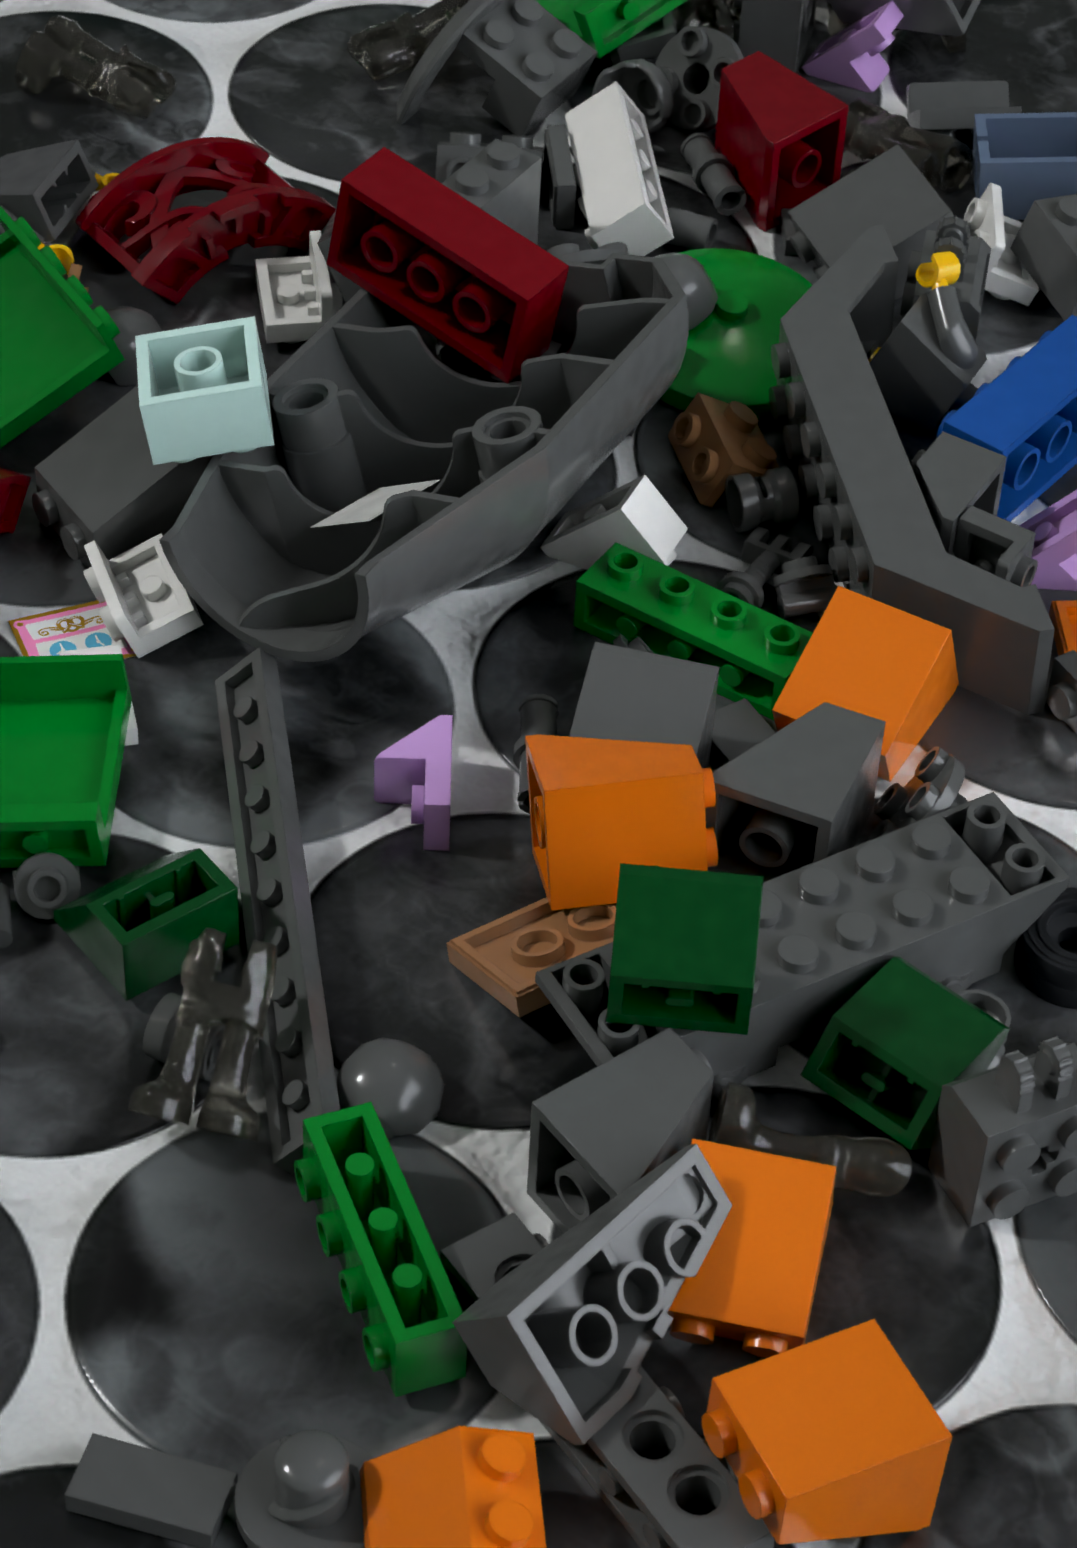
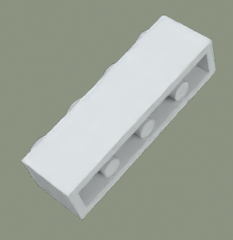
[565,81,674,256]

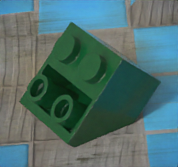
[53,848,239,1001]
[606,863,763,1035]
[800,957,1010,1150]

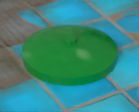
[660,248,812,420]

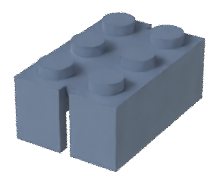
[972,112,1077,220]

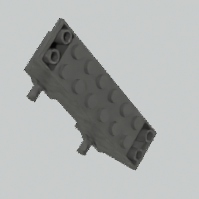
[535,792,1070,1128]

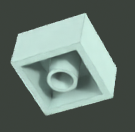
[135,316,274,465]

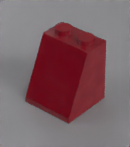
[715,51,849,232]

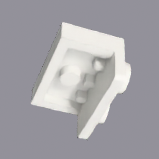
[963,183,1039,306]
[255,230,342,344]
[83,533,204,659]

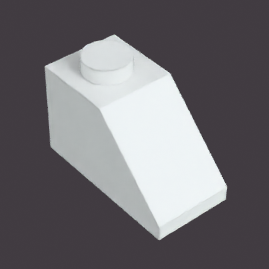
[540,475,688,570]

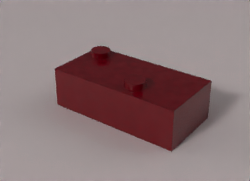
[327,147,569,384]

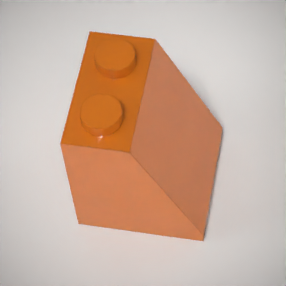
[772,585,959,782]
[525,734,718,911]
[668,1138,837,1358]
[702,1319,952,1545]

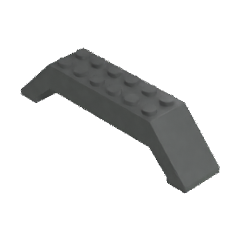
[769,224,1055,715]

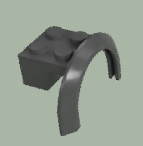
[397,0,597,136]

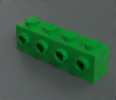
[574,542,813,721]
[294,1102,467,1397]

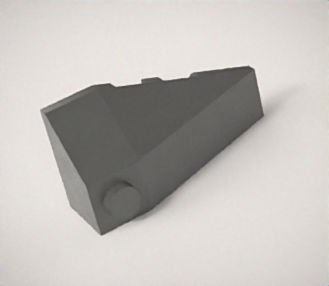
[453,1144,733,1445]

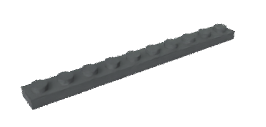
[215,647,340,1175]

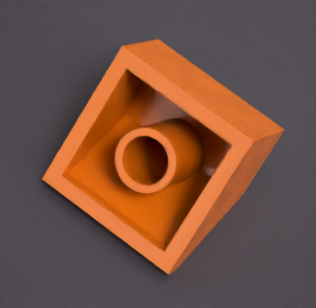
[360,1425,547,1548]

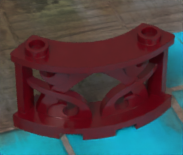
[75,137,336,304]

